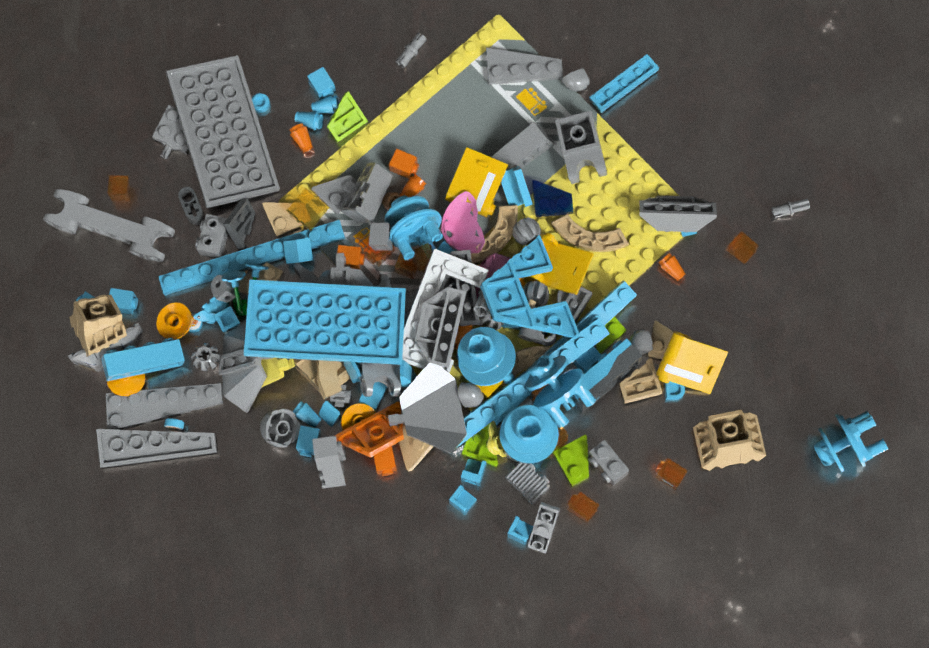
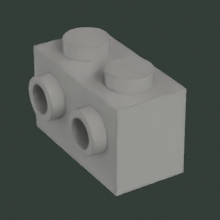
[195,214,228,258]
[588,440,629,486]

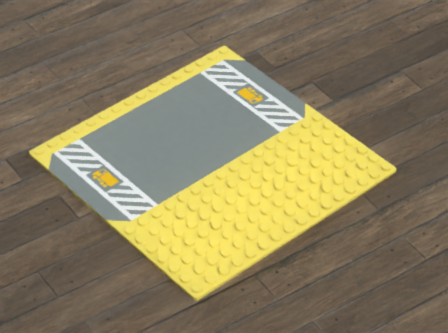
[278,15,683,411]

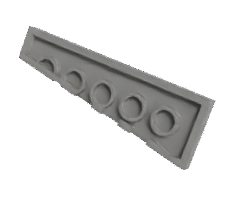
[106,383,223,430]
[96,429,217,468]

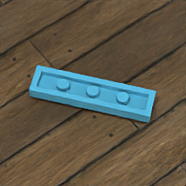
[589,54,659,113]

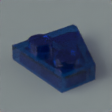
[532,180,573,217]

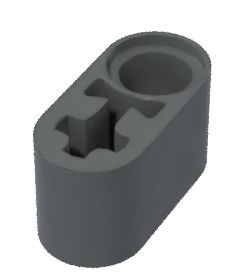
[178,187,205,225]

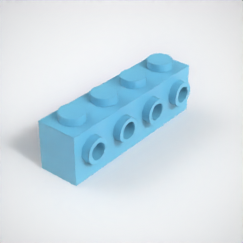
[101,338,185,381]

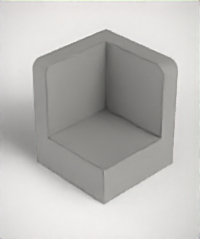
[369,223,393,251]

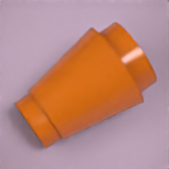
[290,123,313,152]
[399,174,426,197]
[658,253,686,281]

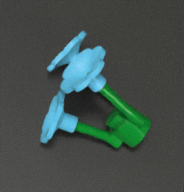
[222,264,269,316]

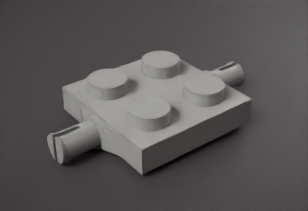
[152,105,189,159]

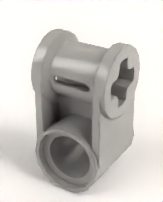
[518,327,556,346]

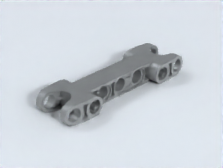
[43,189,175,262]
[358,274,401,397]

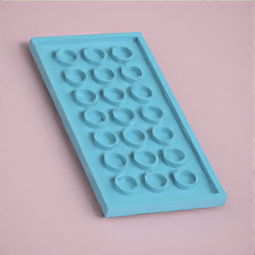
[244,280,406,365]

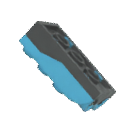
[571,339,642,413]

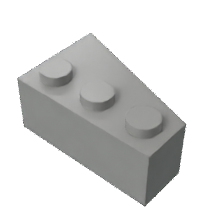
[491,122,556,170]
[340,163,393,223]
[312,436,346,489]

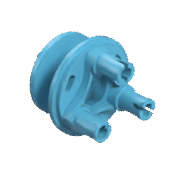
[384,195,443,260]
[458,327,516,386]
[526,355,596,428]
[500,405,559,464]
[814,410,888,472]

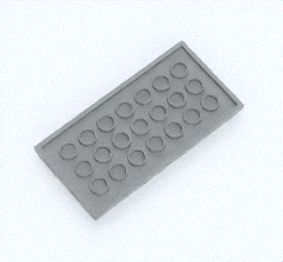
[166,55,280,208]

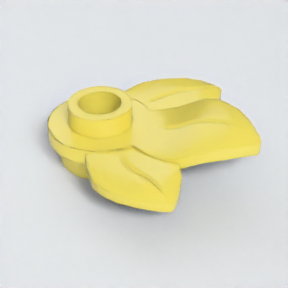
[487,421,507,457]

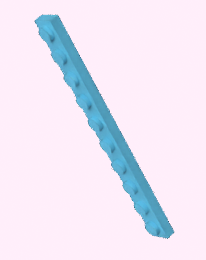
[158,220,345,295]
[493,280,637,426]
[458,318,610,447]

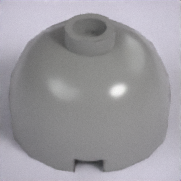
[260,408,300,448]

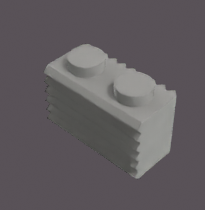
[505,462,550,505]

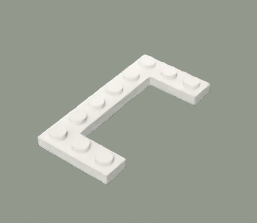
[402,249,488,373]

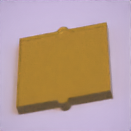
[287,188,329,231]

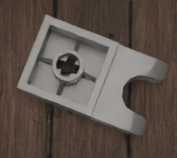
[555,110,607,184]

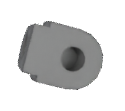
[562,68,590,92]
[211,275,235,302]
[629,329,653,355]
[458,382,484,408]

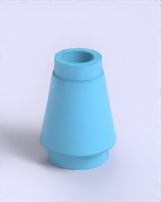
[311,95,339,114]
[295,111,324,130]
[293,401,321,428]

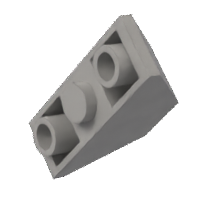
[527,502,560,553]

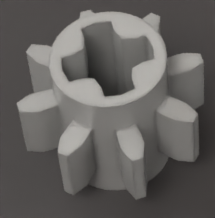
[330,384,351,407]

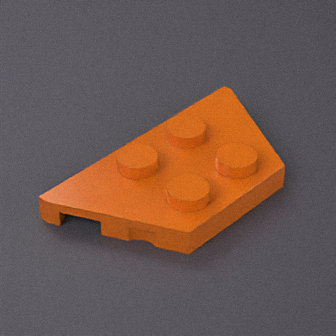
[334,401,404,457]

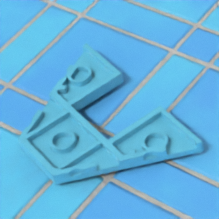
[480,235,580,339]

